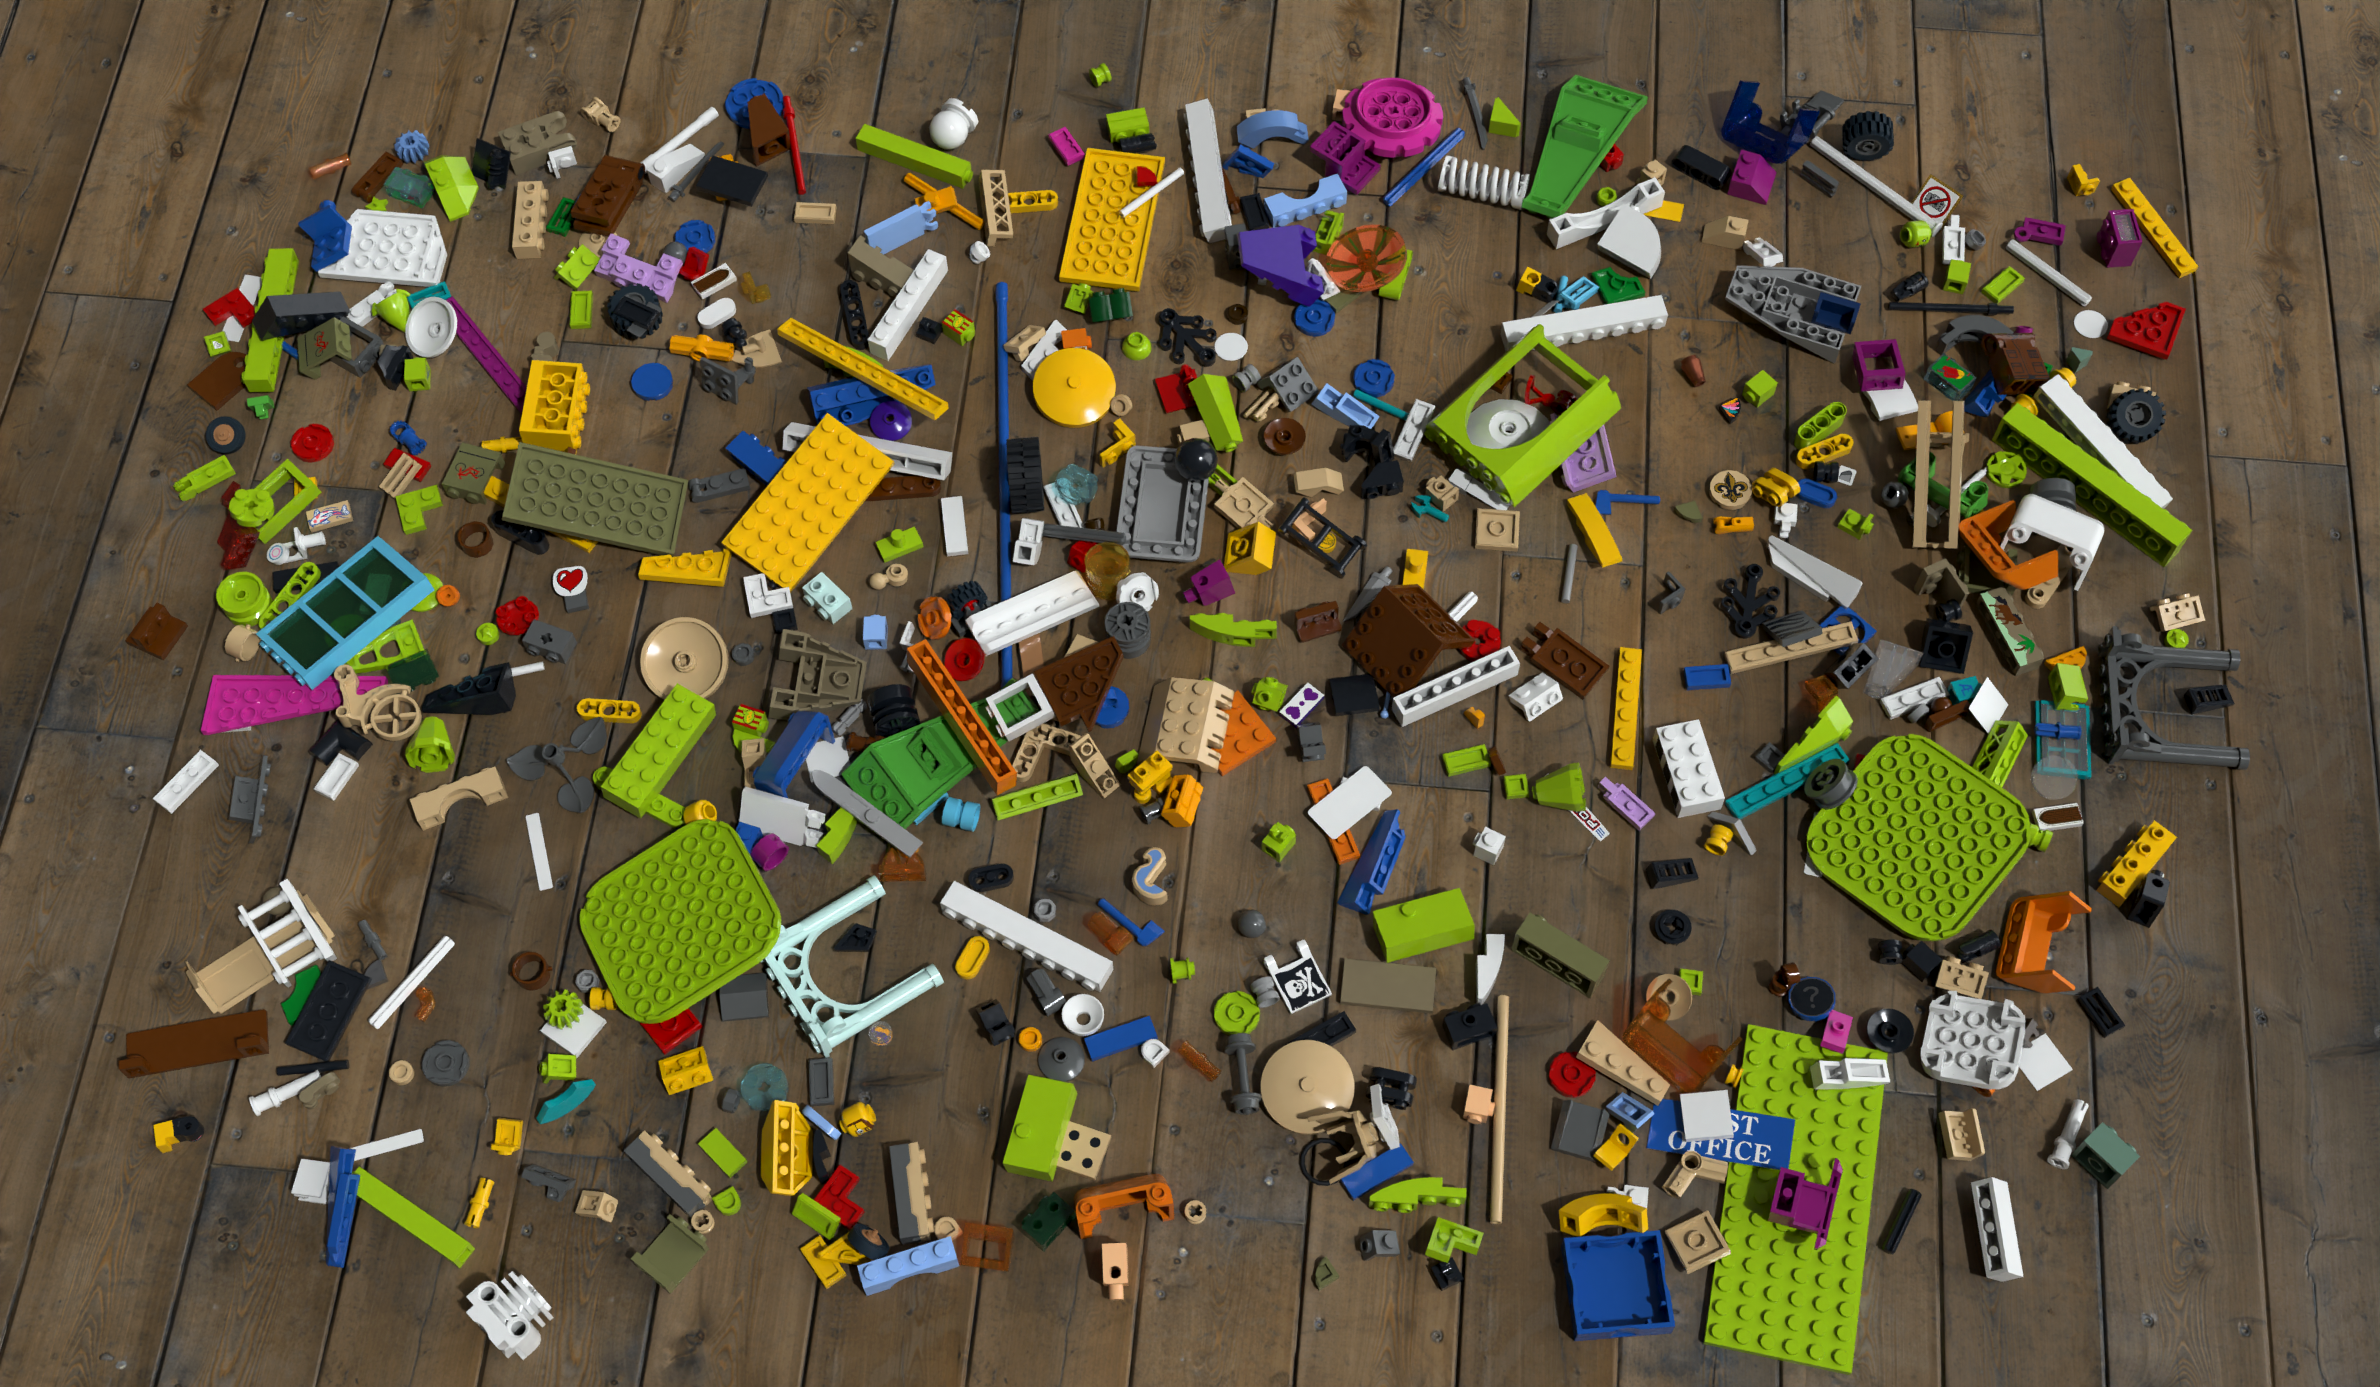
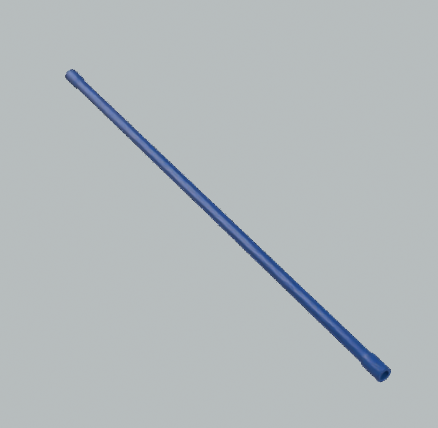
[996,282,1013,689]

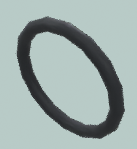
[1300,1138,1348,1186]

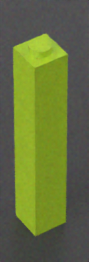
[856,124,973,189]
[352,1167,475,1269]

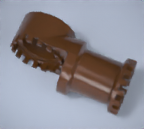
[846,732,886,752]
[1768,962,1800,997]

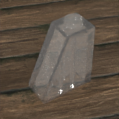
[1863,639,1923,699]

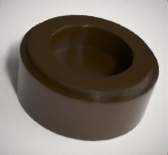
[1228,304,1248,325]

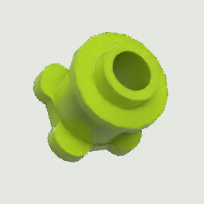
[1170,957,1195,984]

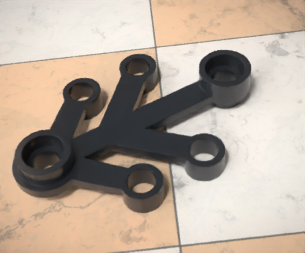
[1159,308,1217,367]
[1720,564,1780,639]

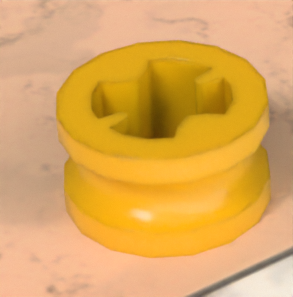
[1725,1064,1744,1088]

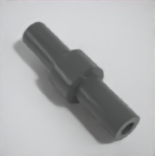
[358,920,387,960]

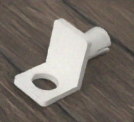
[283,527,326,563]
[900,621,915,673]

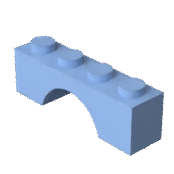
[1264,173,1347,228]
[857,1236,959,1296]

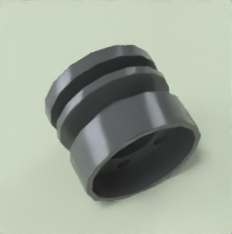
[2029,478,2076,511]
[1105,602,1151,659]

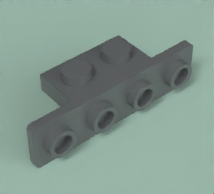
[228,755,271,844]

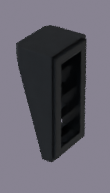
[2183,684,2235,715]
[1646,858,1699,889]

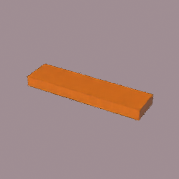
[1307,778,1360,865]

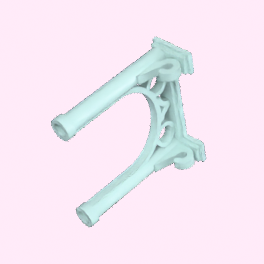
[760,875,944,1058]

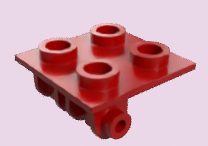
[1155,364,1197,413]

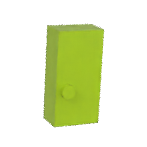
[1373,888,1475,963]
[1003,1075,1077,1182]

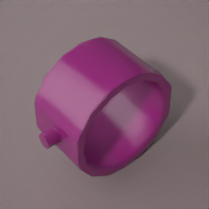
[751,833,789,871]

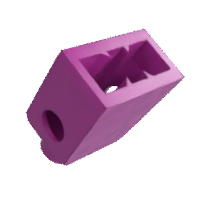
[1183,560,1235,606]

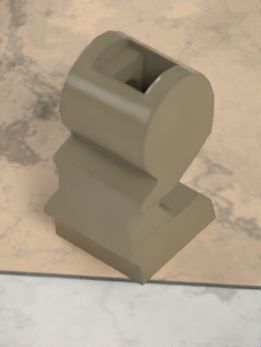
[531,332,559,362]

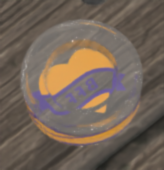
[869,1021,893,1046]

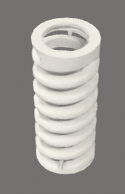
[1438,155,1530,210]

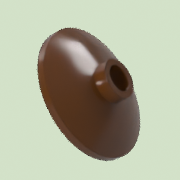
[1264,418,1306,455]

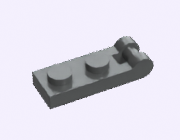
[688,468,751,503]

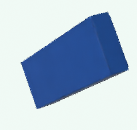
[1084,1016,1158,1062]
[1341,1143,1414,1201]

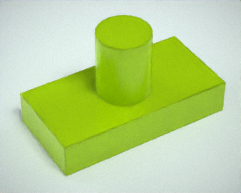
[876,526,924,563]

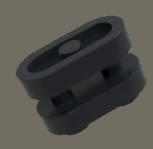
[1366,1067,1417,1110]

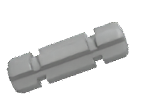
[832,699,867,736]

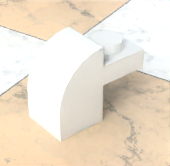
[1013,518,1044,565]

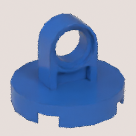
[1095,686,1129,729]

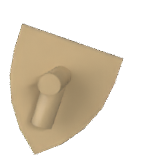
[731,329,782,368]

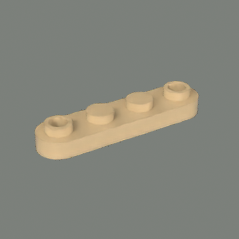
[2025,544,2073,609]

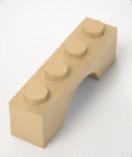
[410,767,508,831]

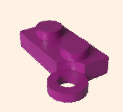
[2014,217,2066,246]

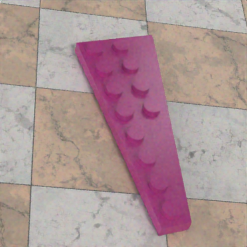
[201,675,388,735]

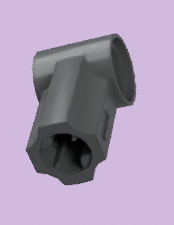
[1026,969,1066,1017]

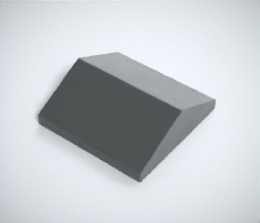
[720,973,769,1022]

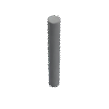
[1561,544,1578,604]

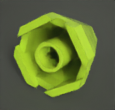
[405,716,455,773]
[1532,762,1586,812]

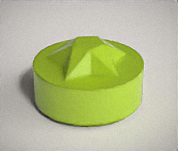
[476,623,500,645]
[2164,629,2189,648]

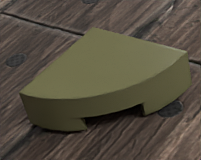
[1674,501,1703,523]
[1315,1257,1339,1291]

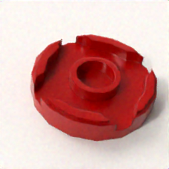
[291,423,334,463]
[1549,1051,1596,1098]

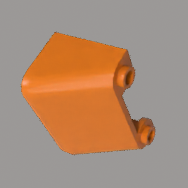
[1073,1174,1174,1239]

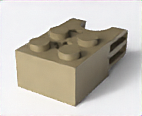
[498,111,577,175]

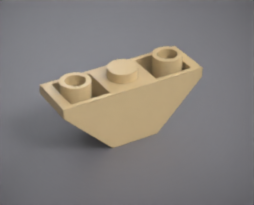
[1069,733,1121,798]

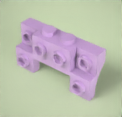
[594,233,683,303]

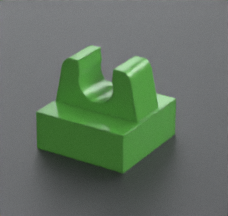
[247,395,274,420]

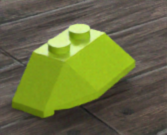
[423,155,479,222]

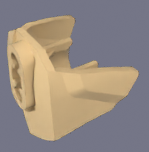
[1307,1110,1379,1184]

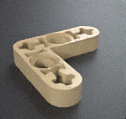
[1012,723,1081,782]

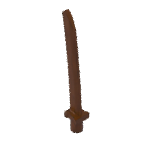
[1222,167,1241,214]

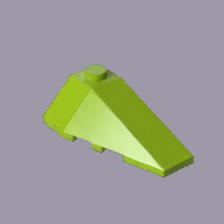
[1774,696,1853,775]

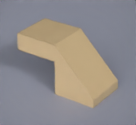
[1293,468,1344,497]
[742,738,766,789]

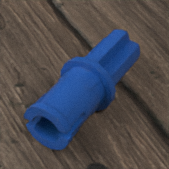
[2034,722,2081,740]

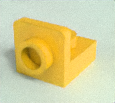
[2067,164,2100,196]

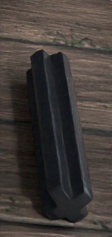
[1882,1189,1922,1255]

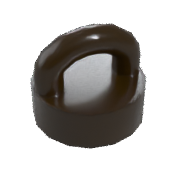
[1083,517,1105,530]

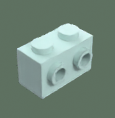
[802,572,852,624]

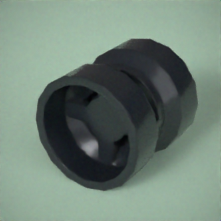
[1814,461,1839,483]

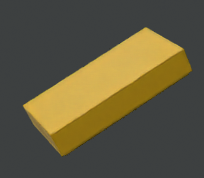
[800,1235,847,1289]

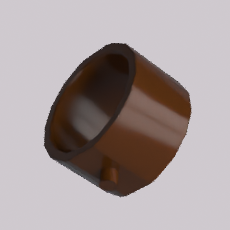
[458,521,493,558]
[510,952,552,991]

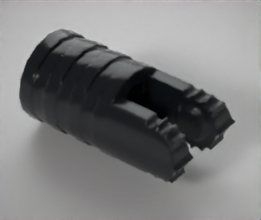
[1119,133,1157,154]
[1957,930,2001,963]

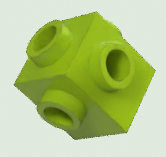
[1251,677,1288,711]

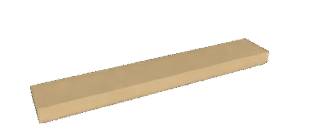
[1724,621,1858,674]

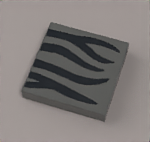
[1763,610,1823,647]

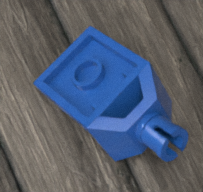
[298,200,352,272]

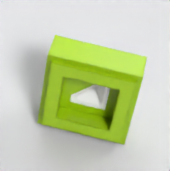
[204,331,232,357]

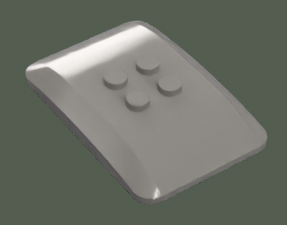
[1115,446,1209,562]

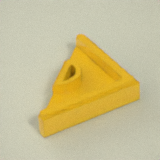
[817,1232,874,1265]

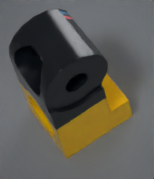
[1516,267,1559,303]
[153,1116,204,1153]

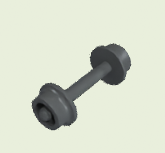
[1225,1033,1262,1115]

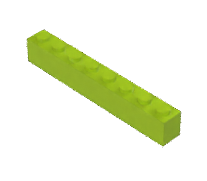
[242,248,299,392]

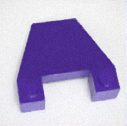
[1237,225,1324,307]

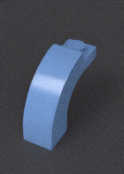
[1237,110,1309,149]

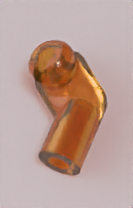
[415,987,436,1022]

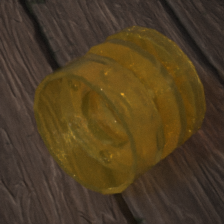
[1085,542,1131,600]

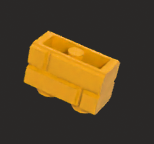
[1161,774,1204,828]

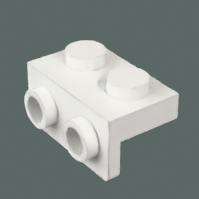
[1508,672,1563,721]

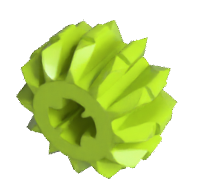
[543,989,584,1030]

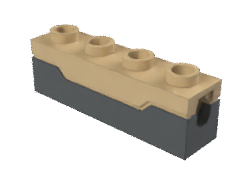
[624,1130,713,1219]
[889,1142,934,1245]

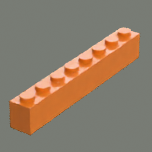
[907,639,1017,795]

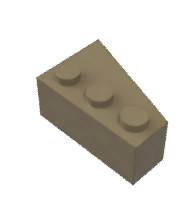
[848,235,914,297]

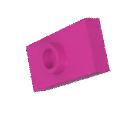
[1048,127,1085,166]
[1820,1010,1853,1054]

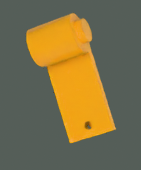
[1895,411,1965,450]

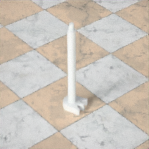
[1927,467,1987,527]

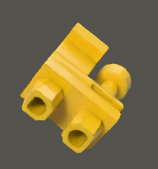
[1127,750,1173,804]

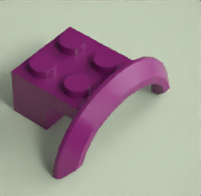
[1768,1158,1843,1250]

